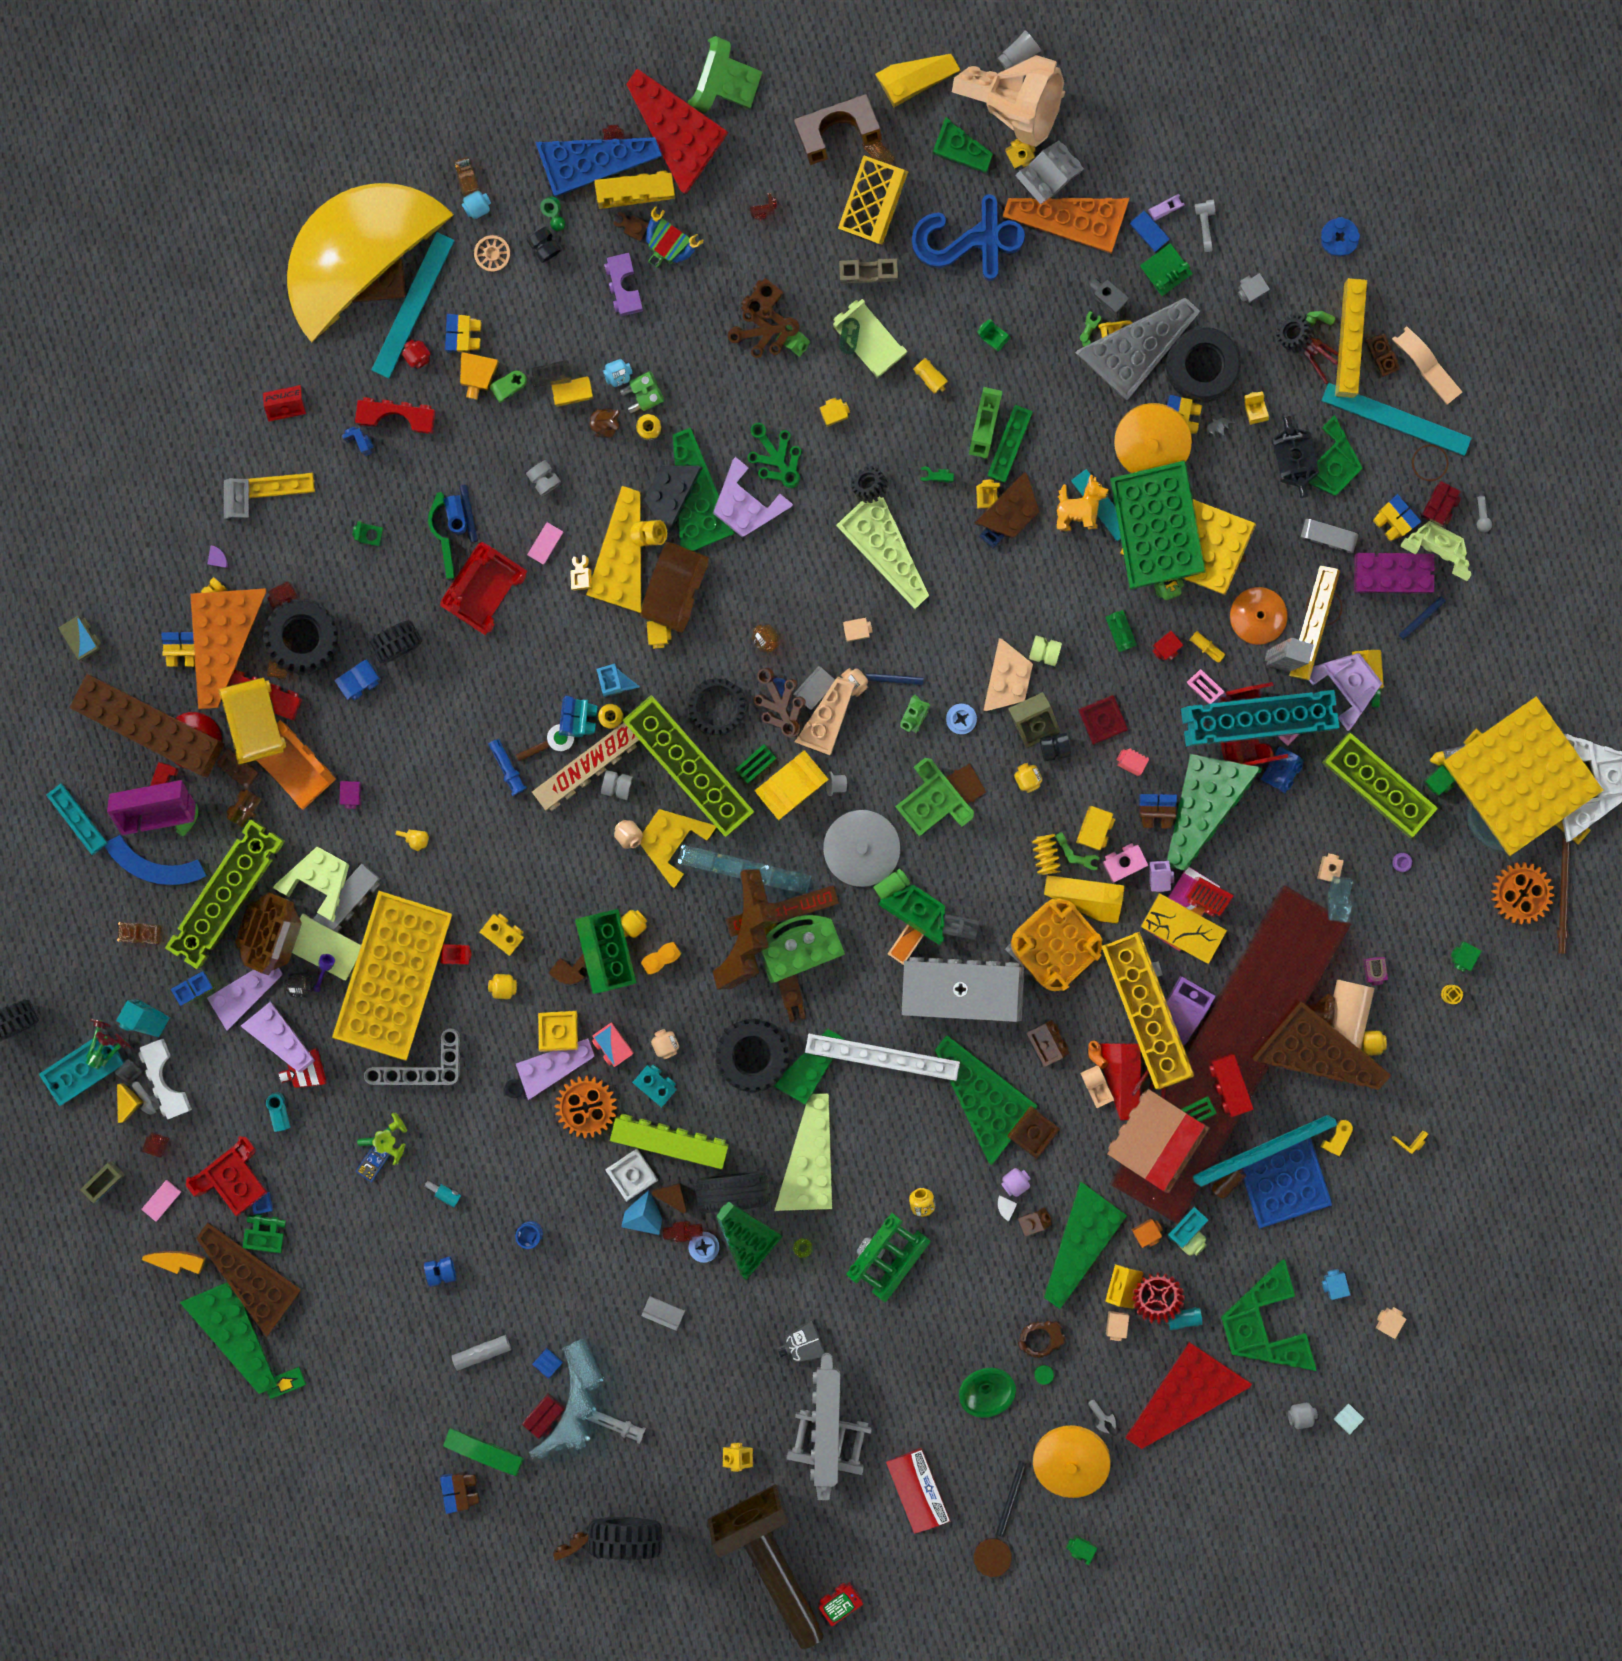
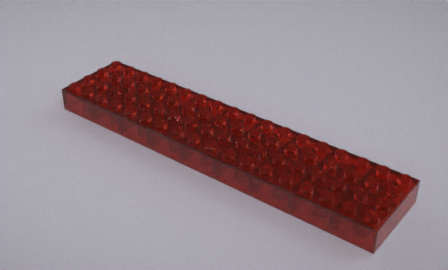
[1110,885,1351,1224]

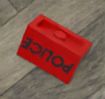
[263,385,306,422]

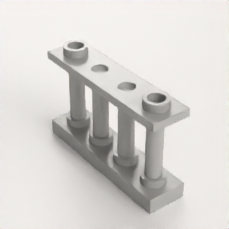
[787,1409,871,1475]

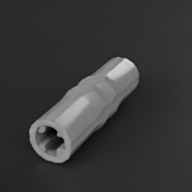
[452,1335,511,1371]

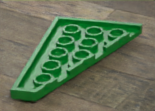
[935,1035,1037,1165]

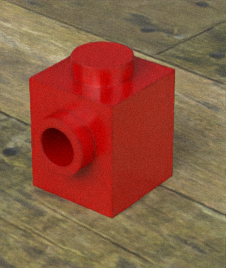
[1152,631,1183,661]

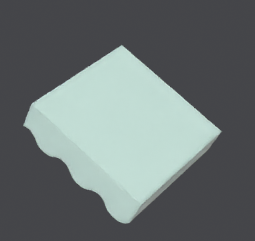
[1334,1404,1364,1434]

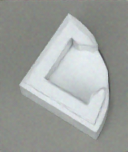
[998,1195,1017,1221]

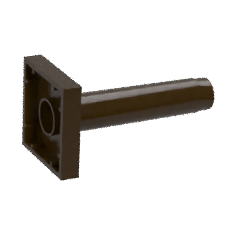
[708,1484,824,1649]

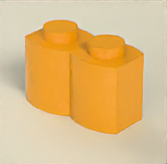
[641,942,681,974]

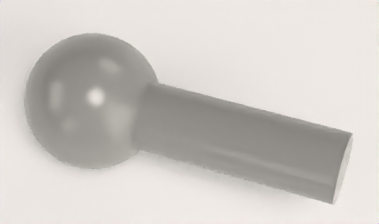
[1477,496,1492,532]

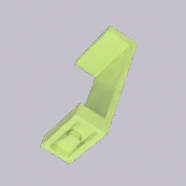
[833,299,907,378]
[292,914,361,981]

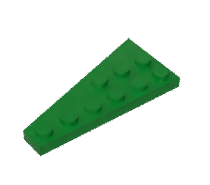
[673,427,734,551]
[1044,1181,1127,1309]
[716,1202,783,1280]
[180,1282,277,1394]

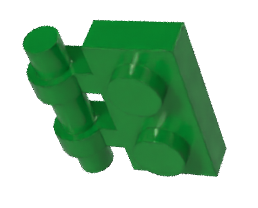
[242,1214,286,1253]

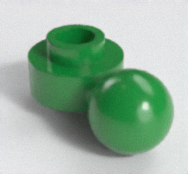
[540,196,565,231]

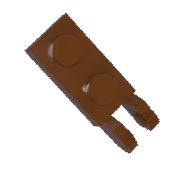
[778,974,806,1023]

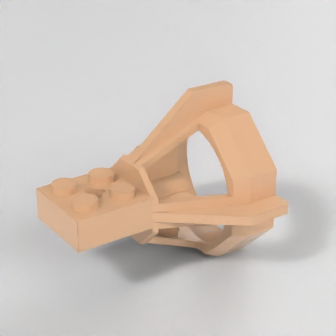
[952,55,1065,147]

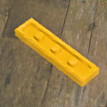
[249,473,315,499]

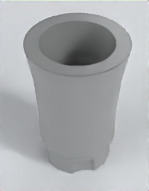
[998,30,1041,69]

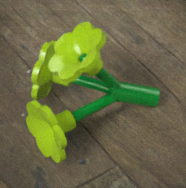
[357,1112,407,1165]

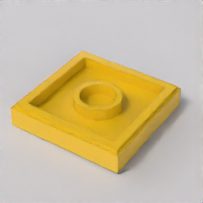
[538,1011,578,1052]

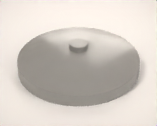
[823,810,900,887]

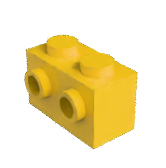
[480,913,525,956]

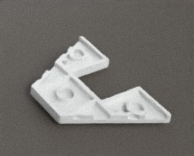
[1562,734,1622,842]

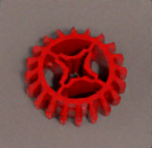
[1132,1272,1185,1325]

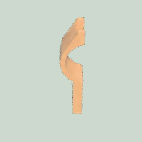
[1392,327,1462,405]

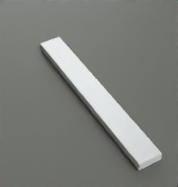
[805,1034,960,1081]

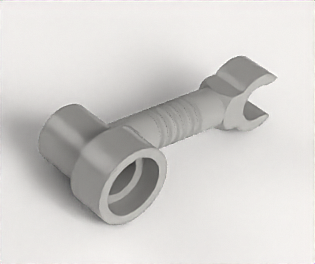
[1195,199,1216,252]

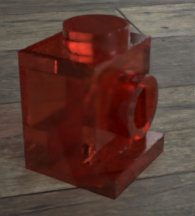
[267,581,299,607]
[142,1132,170,1158]

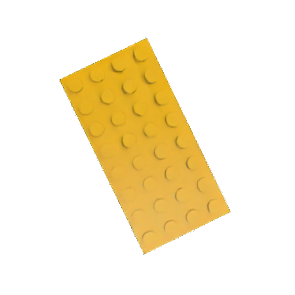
[332,891,452,1061]

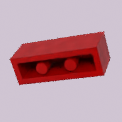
[1209,1054,1254,1117]

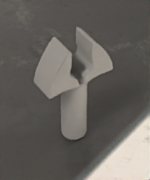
[132,1082,160,1115]
[1088,1400,1116,1433]

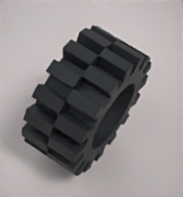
[1276,314,1314,352]
[851,466,889,503]

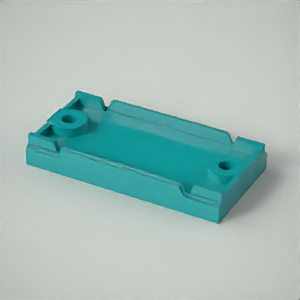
[39,1032,125,1106]

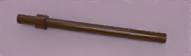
[1557,838,1570,954]

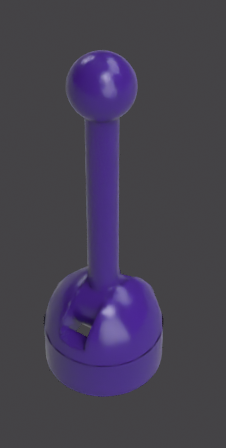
[313,954,335,992]

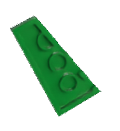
[774,1029,845,1105]

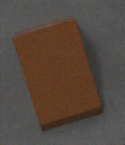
[652,1183,687,1214]

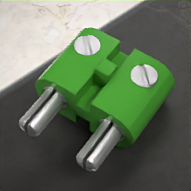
[620,371,664,413]

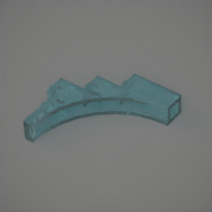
[529,1339,604,1460]

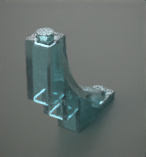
[678,845,811,894]

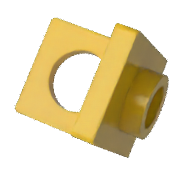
[1392,1131,1428,1154]

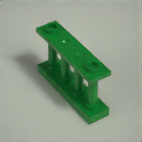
[846,1213,931,1303]

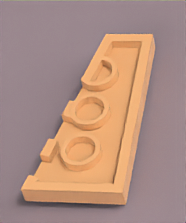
[795,677,856,755]

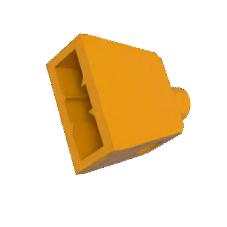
[460,352,499,400]

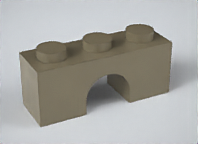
[839,259,898,284]

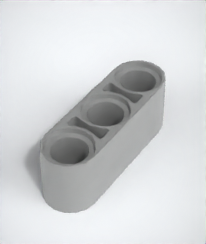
[1300,519,1359,553]

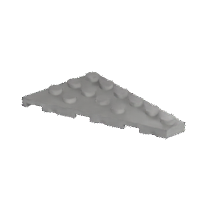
[1076,298,1200,400]

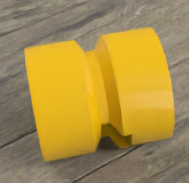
[631,520,667,546]

